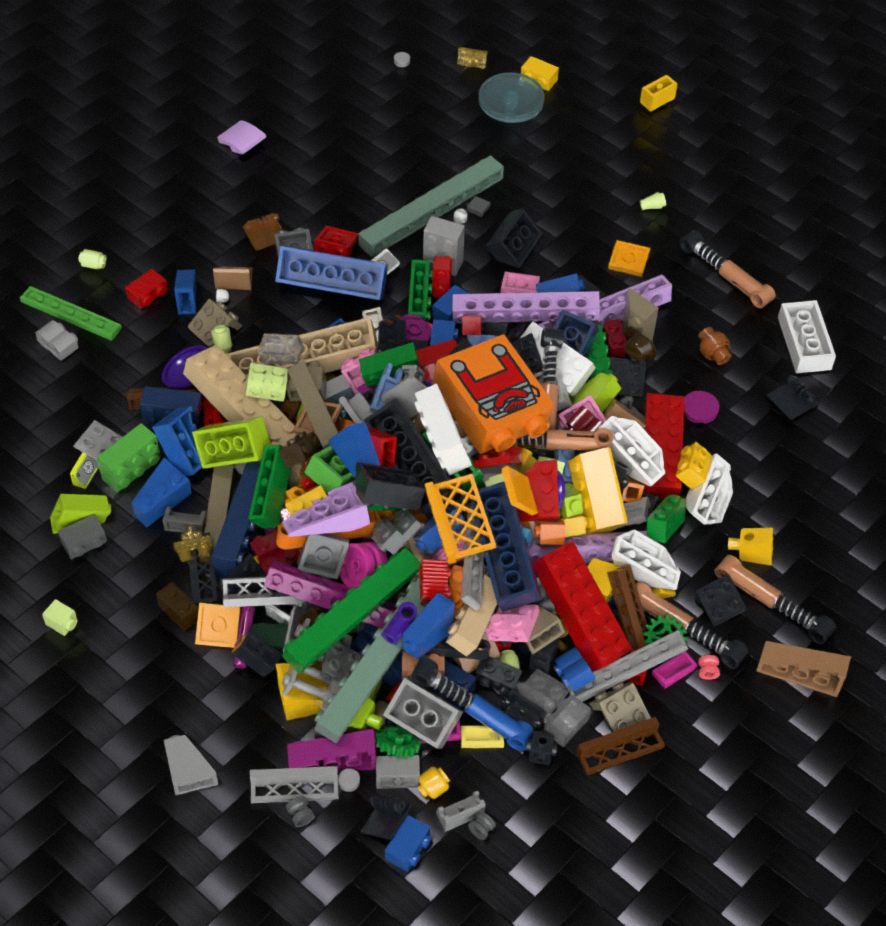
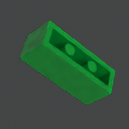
[359,342,422,388]
[646,495,686,543]

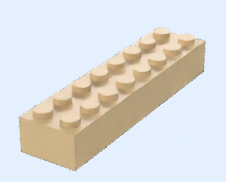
[227,317,379,382]

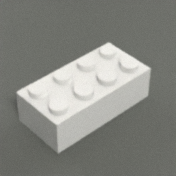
[778,300,836,373]
[521,321,596,398]
[414,384,472,475]

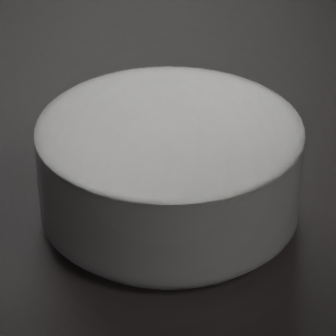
[394,52,410,67]
[338,768,360,792]

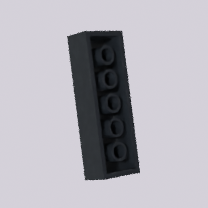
[363,398,462,519]

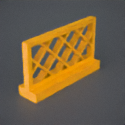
[425,474,496,565]

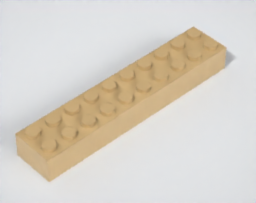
[183,345,320,490]

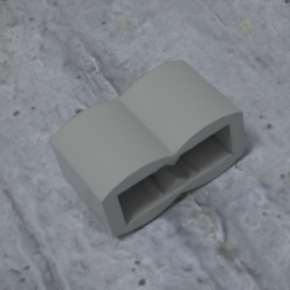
[35,320,78,360]

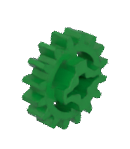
[642,614,687,655]
[374,724,422,759]

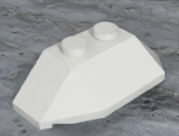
[598,416,665,487]
[686,453,733,525]
[612,529,681,590]

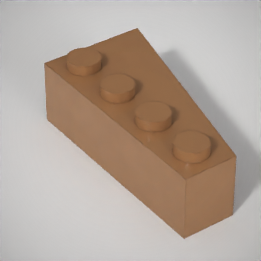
[756,641,851,697]

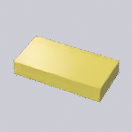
[461,725,504,748]

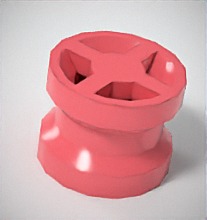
[698,655,720,680]

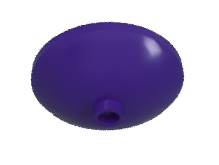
[162,345,208,390]

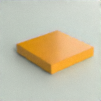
[608,240,650,277]
[501,466,538,515]
[195,603,241,648]

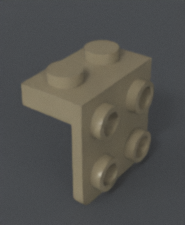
[188,299,242,347]
[590,682,651,732]

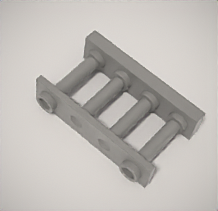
[282,618,352,711]

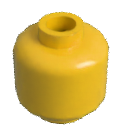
[417,767,450,799]

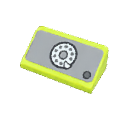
[70,452,98,488]

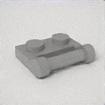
[619,496,650,528]

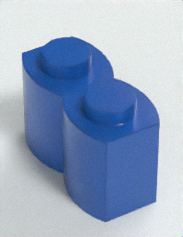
[554,647,596,691]

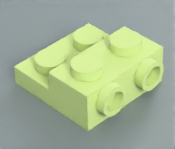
[246,363,288,402]

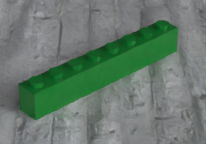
[282,547,420,674]

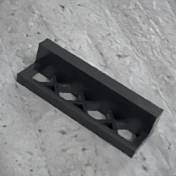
[186,532,218,609]

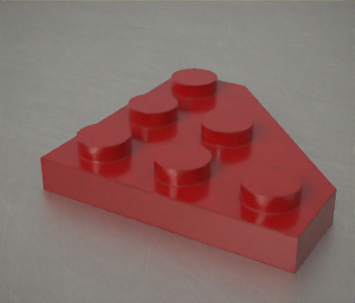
[518,460,560,522]

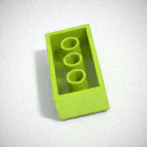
[192,416,271,469]

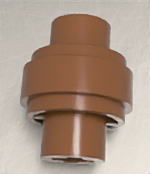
[698,327,732,365]

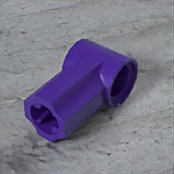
[381,602,417,645]

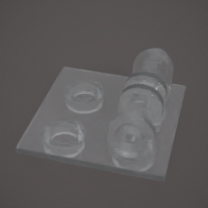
[516,669,571,719]

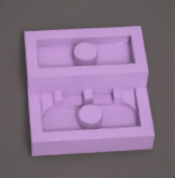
[217,120,266,155]

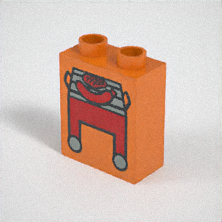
[431,334,554,454]

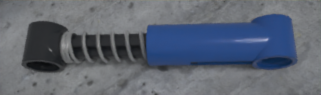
[410,657,534,751]

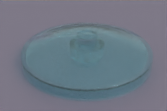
[479,73,544,123]

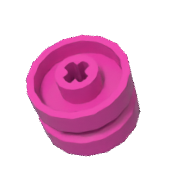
[339,542,389,588]

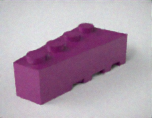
[287,729,376,772]

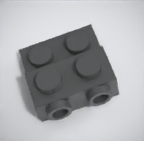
[274,228,313,258]
[371,510,422,555]
[297,533,349,579]

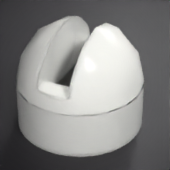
[454,209,467,224]
[216,289,229,303]

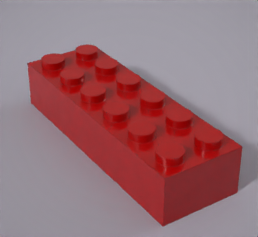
[642,393,684,500]
[532,541,633,672]

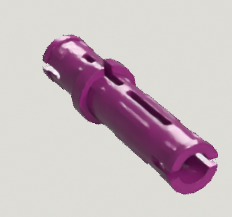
[233,606,255,669]

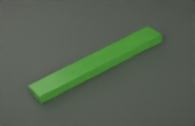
[20,286,122,341]

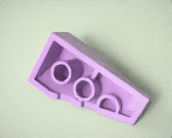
[282,482,370,537]

